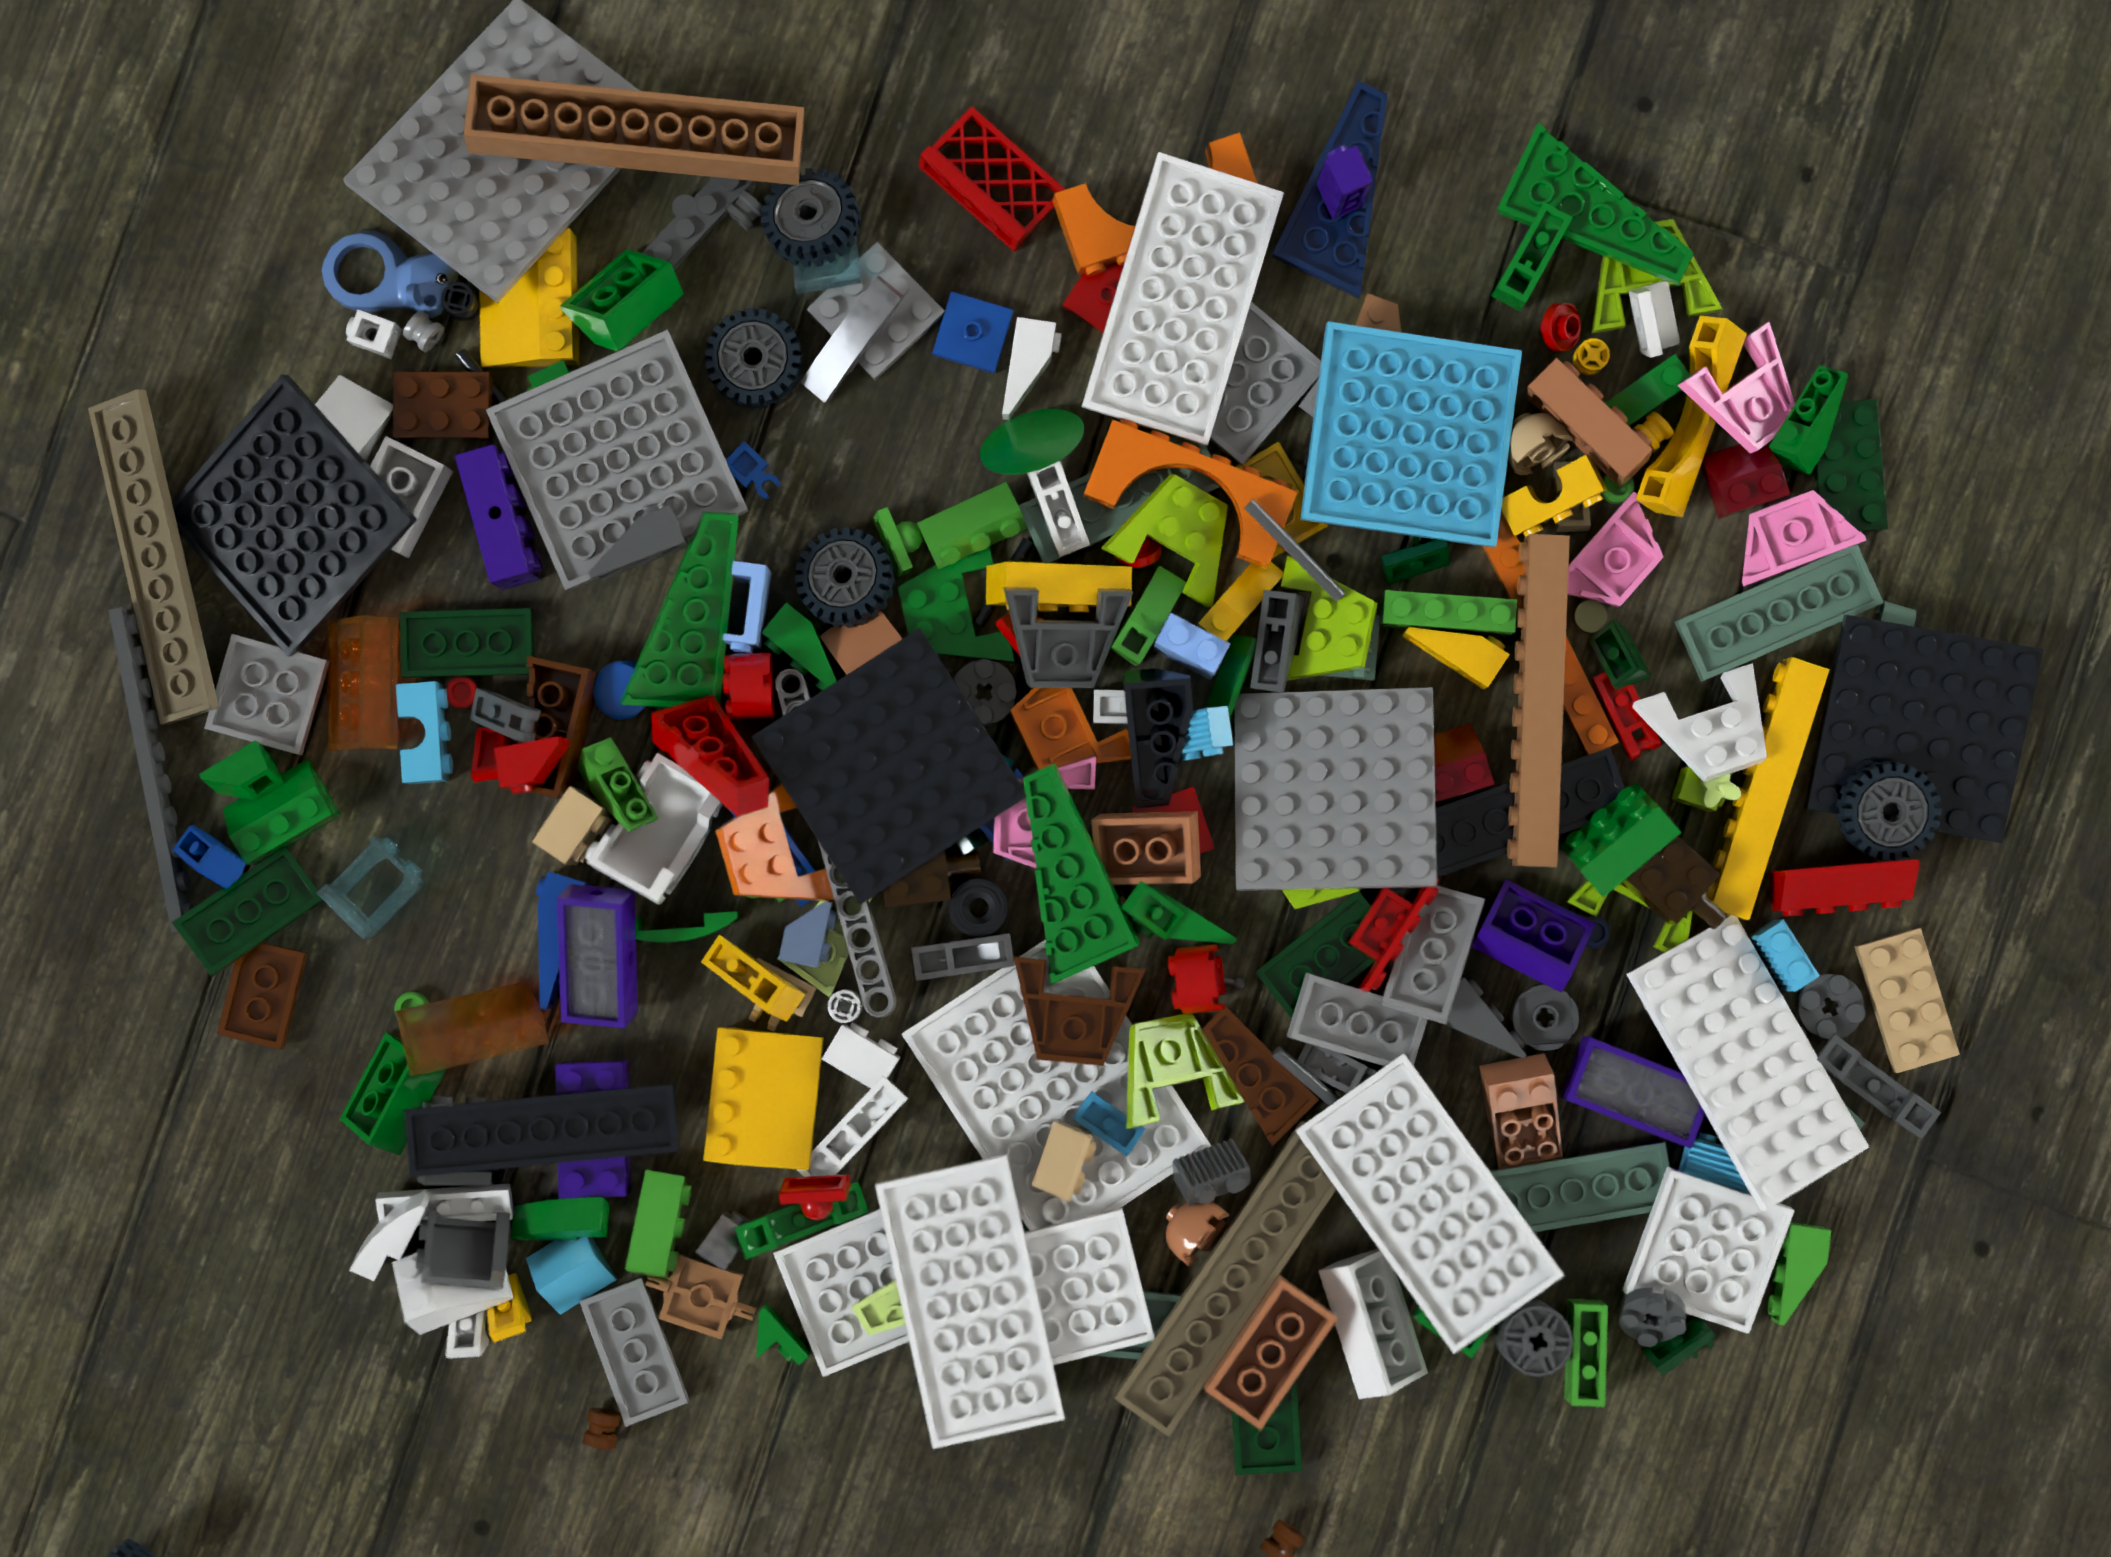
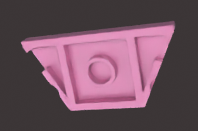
[1742,490,1867,587]
[1567,492,1663,607]

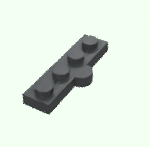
[641,177,754,270]

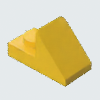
[487,1273,532,1342]

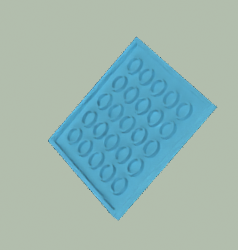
[1300,322,1522,547]

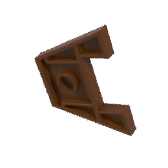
[1014,957,1146,1066]

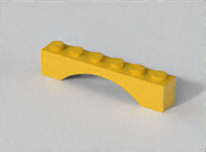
[1636,316,1747,517]

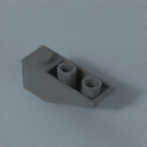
[1447,977,1527,1058]

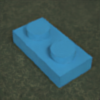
[1072,1090,1146,1157]

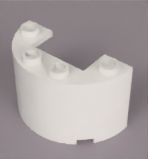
[585,753,723,905]

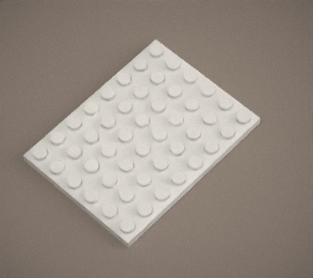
[902,939,1211,1231]

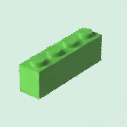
[1379,590,1517,636]

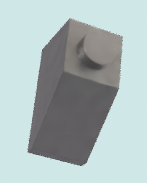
[696,1211,750,1270]

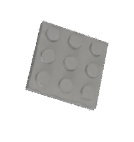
[807,242,945,381]
[204,634,330,755]

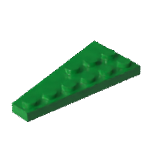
[1497,122,1694,286]
[620,511,739,707]
[1023,763,1140,985]

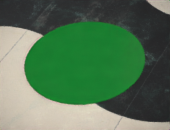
[980,409,1084,475]

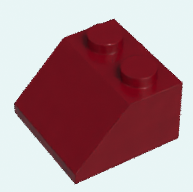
[1701,444,1790,520]
[1434,724,1495,802]

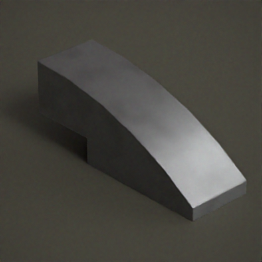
[911,933,1015,981]

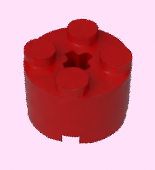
[723,652,775,720]
[1168,944,1226,1014]

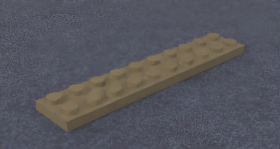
[88,389,219,725]
[1113,1121,1336,1437]

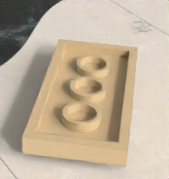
[1854,928,1960,1073]

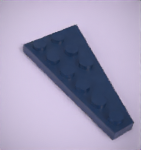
[1272,80,1388,299]

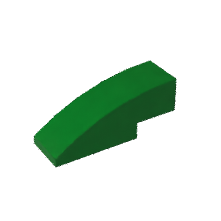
[511,1197,610,1240]

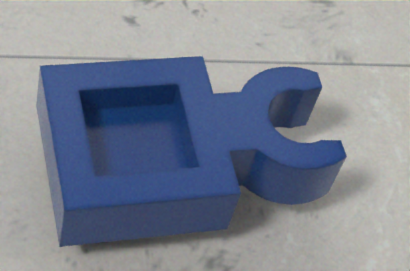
[726,441,781,500]

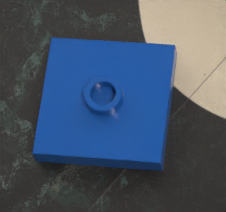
[932,291,1013,374]

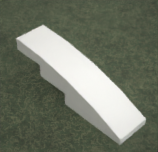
[796,1076,908,1177]

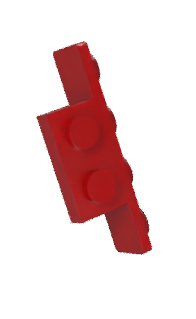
[1348,878,1439,992]

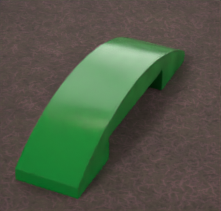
[635,911,741,942]
[734,1181,869,1260]

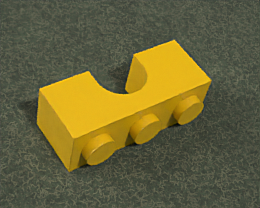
[1501,455,1608,537]

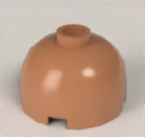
[1166,1202,1229,1266]

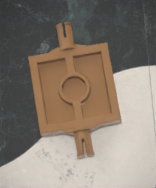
[645,1254,757,1340]

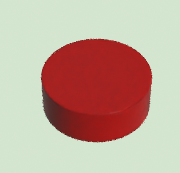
[446,676,479,709]

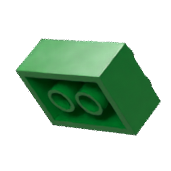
[1560,782,1681,897]

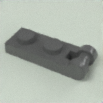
[470,688,541,743]

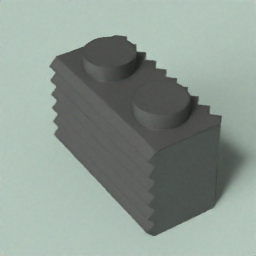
[1172,1138,1250,1205]

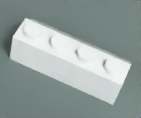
[1319,1248,1428,1399]

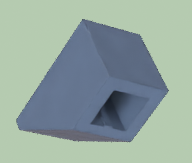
[778,901,838,968]

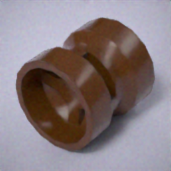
[583,1408,622,1449]
[1260,1519,1306,1557]

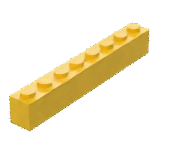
[1706,657,1830,920]

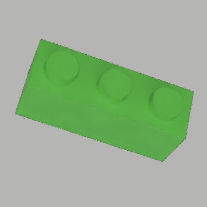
[917,482,1028,570]
[625,1170,692,1278]
[1564,1298,1608,1407]

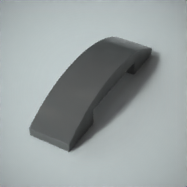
[1817,1034,1941,1139]

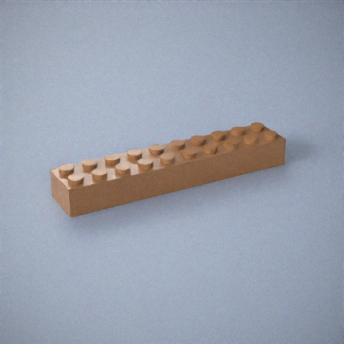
[463,74,804,185]

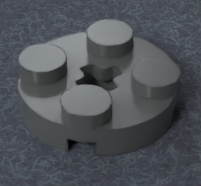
[954,659,1017,725]
[1795,974,1865,1039]
[1511,984,1579,1051]
[1619,1287,1686,1347]

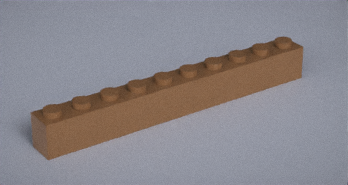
[1507,534,1570,868]

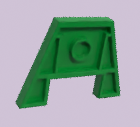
[898,547,1015,663]

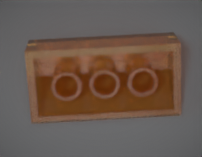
[328,615,400,751]
[396,981,549,1076]

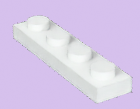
[375,1184,514,1226]

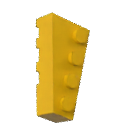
[986,562,1132,612]

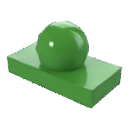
[872,507,923,577]

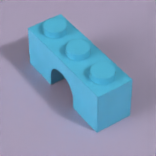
[396,681,453,784]

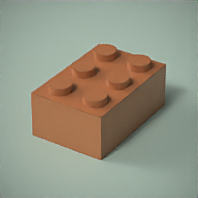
[1092,811,1201,885]

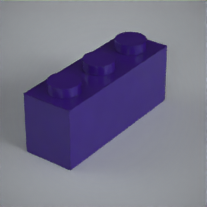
[1316,145,1373,220]

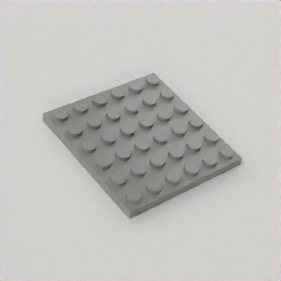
[486,329,748,592]
[1234,687,1437,891]

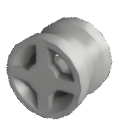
[403,310,444,352]

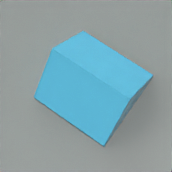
[526,1237,617,1315]

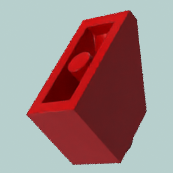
[494,736,569,795]

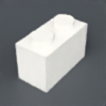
[822,1022,901,1088]

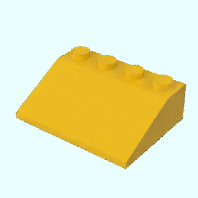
[479,228,579,368]
[703,1027,824,1170]

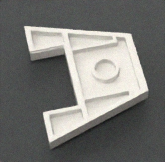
[1632,663,1767,782]

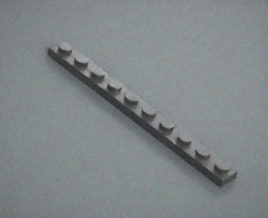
[108,607,194,933]

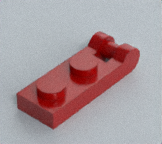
[1591,672,1662,761]

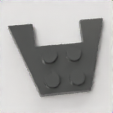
[1003,587,1133,688]

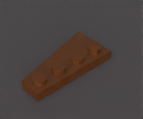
[1201,1006,1319,1146]

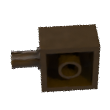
[1621,836,1728,929]
[883,850,981,908]

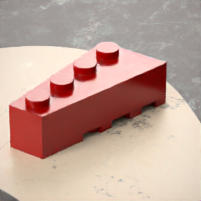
[652,694,769,817]

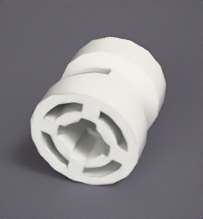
[828,989,863,1023]

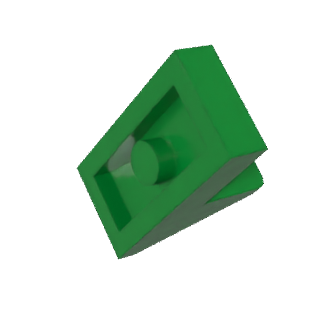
[1121,881,1185,940]
[756,1303,812,1365]

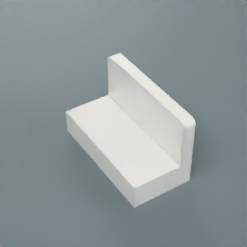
[1628,281,1680,358]

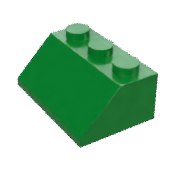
[560,249,684,352]
[223,759,342,865]
[339,1032,447,1156]

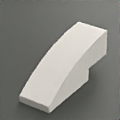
[349,1189,432,1281]

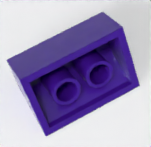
[1472,879,1596,992]

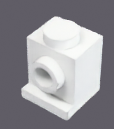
[346,310,402,359]

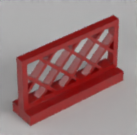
[918,106,1066,253]

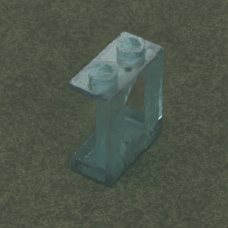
[317,836,426,940]

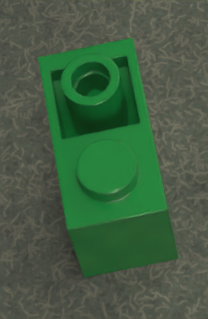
[199,740,284,801]

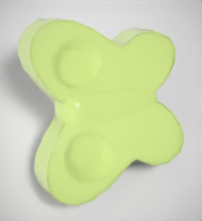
[1700,774,1741,808]

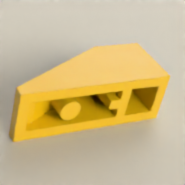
[1197,562,1284,642]
[1401,627,1510,690]
[701,935,806,1022]

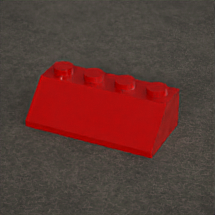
[1768,859,1919,917]

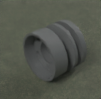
[1494,1299,1573,1377]

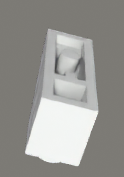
[1002,317,1061,420]
[1027,461,1090,557]

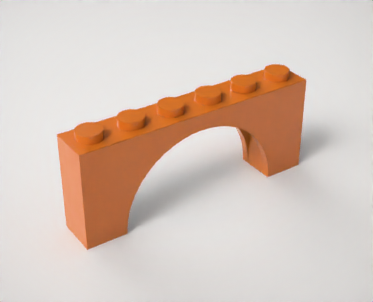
[1053,132,1258,276]
[1083,419,1298,569]

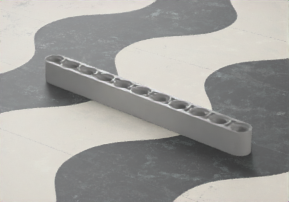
[775,669,897,1017]

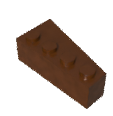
[527,656,598,799]

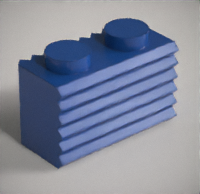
[173,825,245,889]

